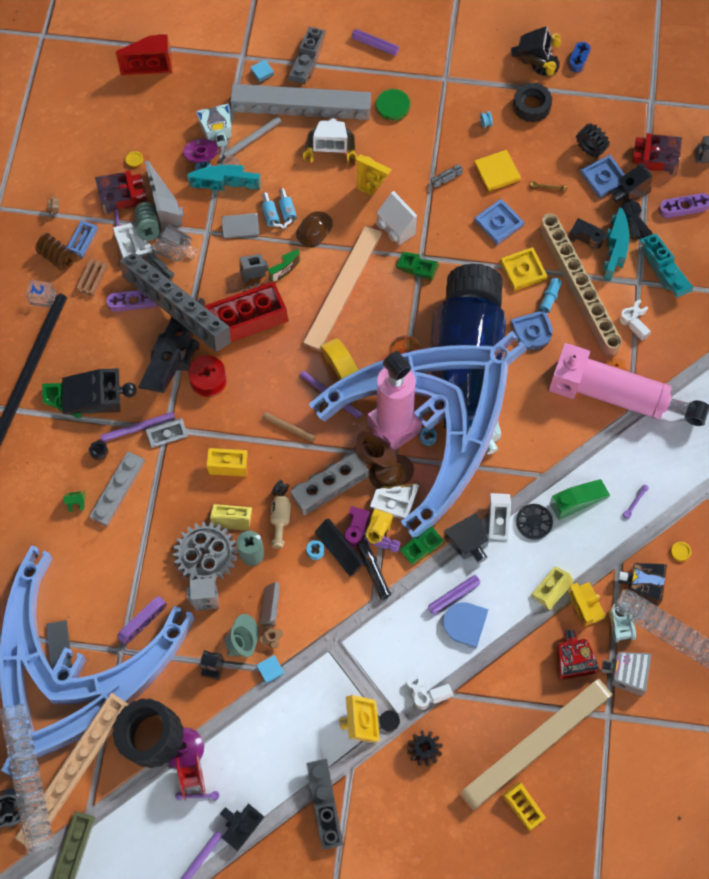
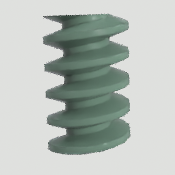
[134,202,159,241]
[237,531,264,566]

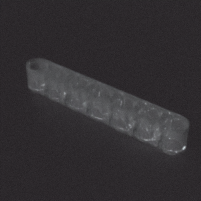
[614,589,709,669]
[0,703,53,854]

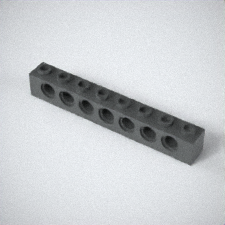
[120,252,231,352]

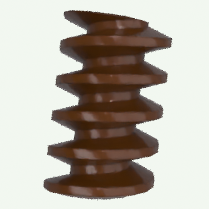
[35,233,77,271]

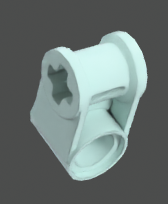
[609,602,636,643]

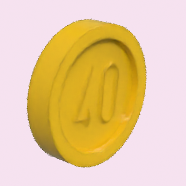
[126,151,144,168]
[671,542,691,562]

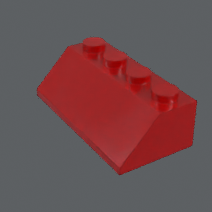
[204,281,289,342]

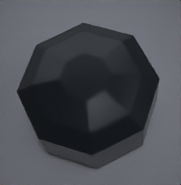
[89,440,109,461]

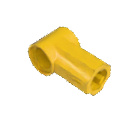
[365,509,394,544]

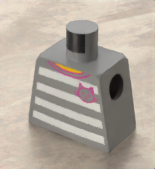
[601,652,651,696]

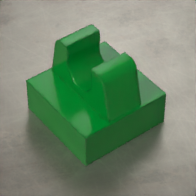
[63,491,86,512]

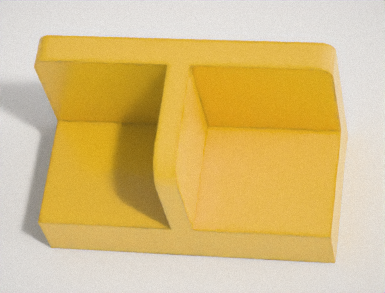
[207,448,248,477]
[568,582,606,627]

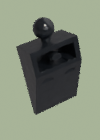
[62,368,137,414]

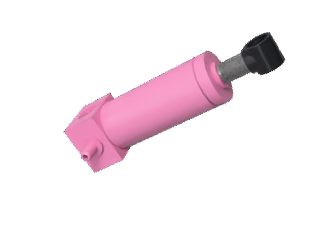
[549,343,709,426]
[368,351,422,450]

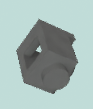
[695,136,709,163]
[239,254,268,283]

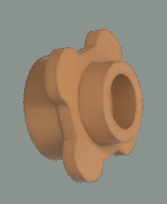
[47,194,59,215]
[260,625,283,648]

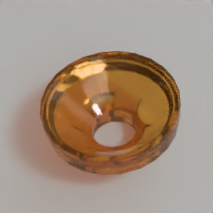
[389,335,423,355]

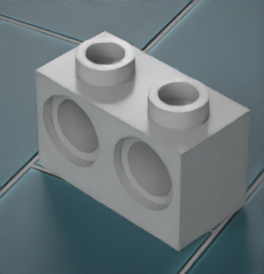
[186,578,219,611]

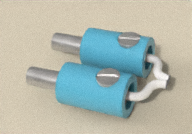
[261,189,297,229]

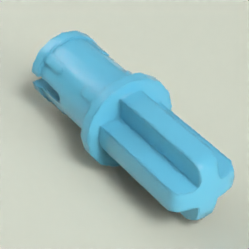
[539,278,562,313]

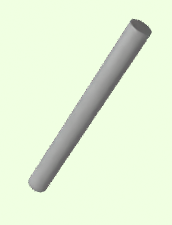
[222,116,282,160]

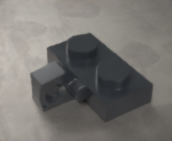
[220,803,265,852]

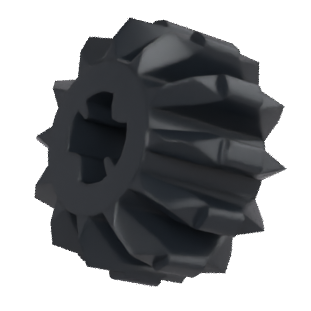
[407,730,443,767]

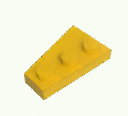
[356,154,392,196]

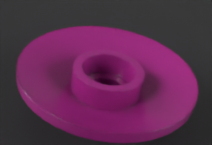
[183,139,218,163]
[168,728,204,769]

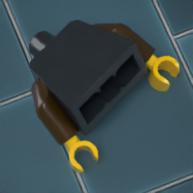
[511,26,561,76]

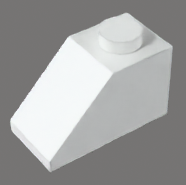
[489,493,511,540]

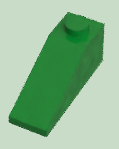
[549,479,610,520]

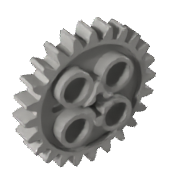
[173,522,238,583]

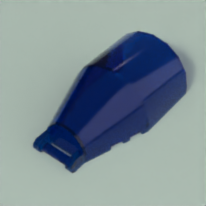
[430,297,506,428]

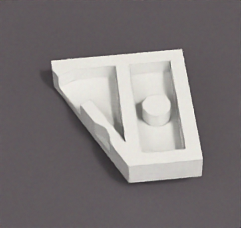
[113,224,157,258]
[370,484,419,520]

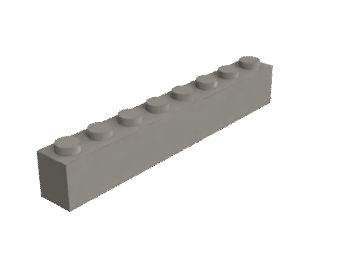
[231,84,371,120]

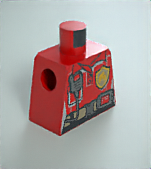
[557,630,600,681]

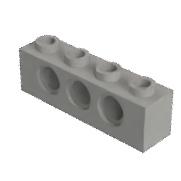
[290,452,369,516]

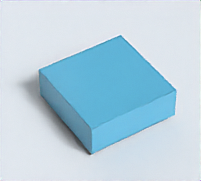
[250,60,274,83]
[257,655,284,683]

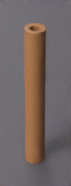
[263,412,316,443]

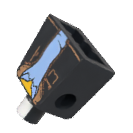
[618,563,667,606]

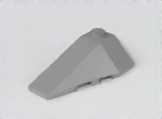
[145,160,184,229]

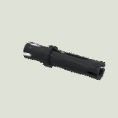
[357,541,392,600]

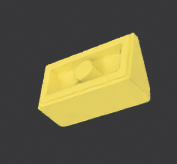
[210,504,252,531]
[531,566,574,610]

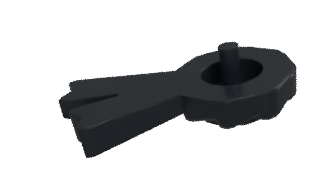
[620,199,653,239]

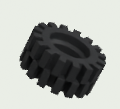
[576,123,610,158]

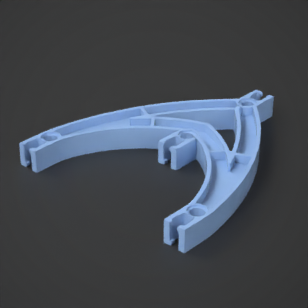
[309,331,527,538]
[0,545,194,782]

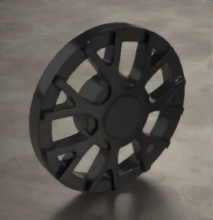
[516,504,553,540]

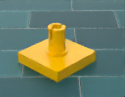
[339,695,380,743]

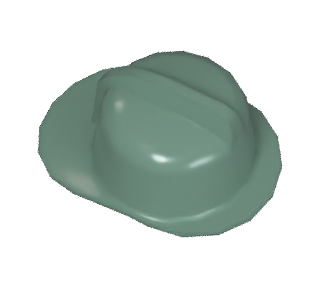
[225,614,259,657]

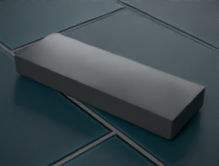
[47,620,72,681]

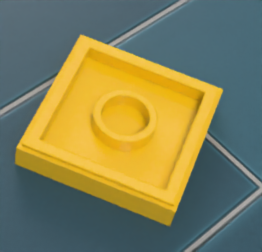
[474,150,521,192]
[499,247,548,291]

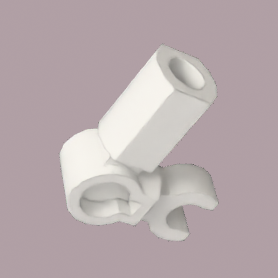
[619,300,651,341]
[407,675,453,710]

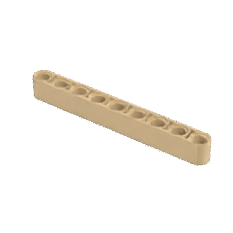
[540,213,622,357]
[459,679,613,811]

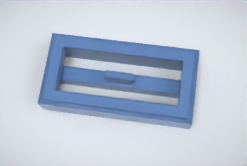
[66,220,98,258]

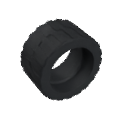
[445,263,503,320]
[113,698,184,768]

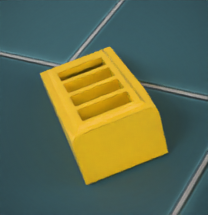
[501,783,546,831]

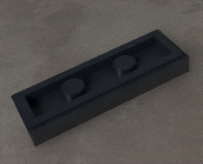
[315,519,365,577]

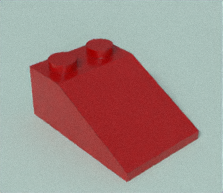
[116,34,172,75]

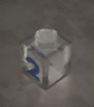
[26,280,56,308]

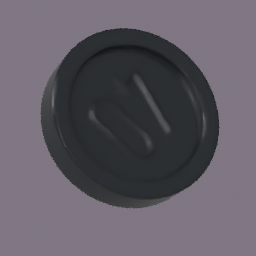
[379,710,400,732]

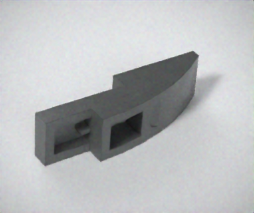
[289,27,325,84]
[306,759,343,850]

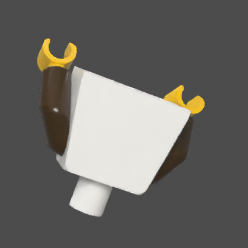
[303,118,357,165]

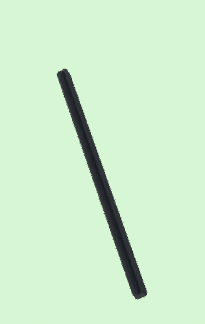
[0,293,67,447]

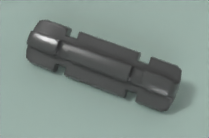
[430,164,463,188]
[145,253,174,280]

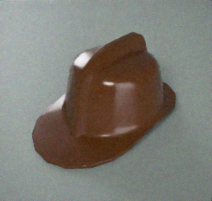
[297,211,333,247]
[354,431,397,467]
[369,455,414,489]

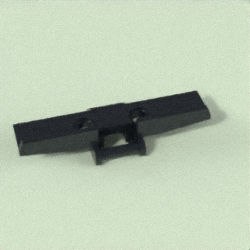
[138,298,205,393]

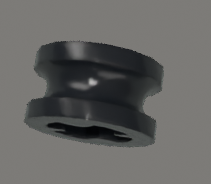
[271,479,289,496]

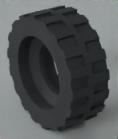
[513,82,552,122]

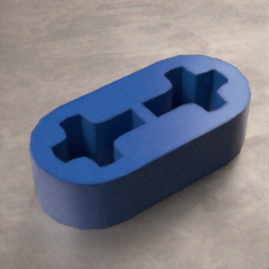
[569,42,590,72]

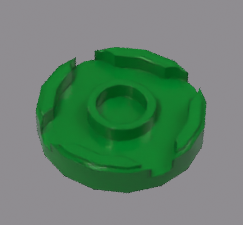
[376,89,410,121]

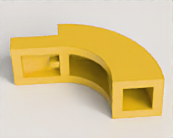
[320,338,358,380]

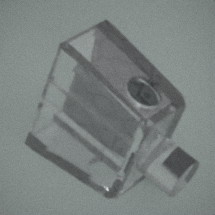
[151,224,198,261]

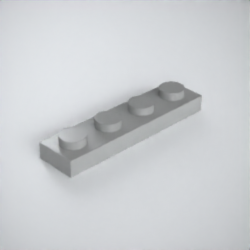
[89,451,145,527]

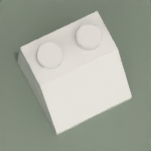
[376,191,417,246]

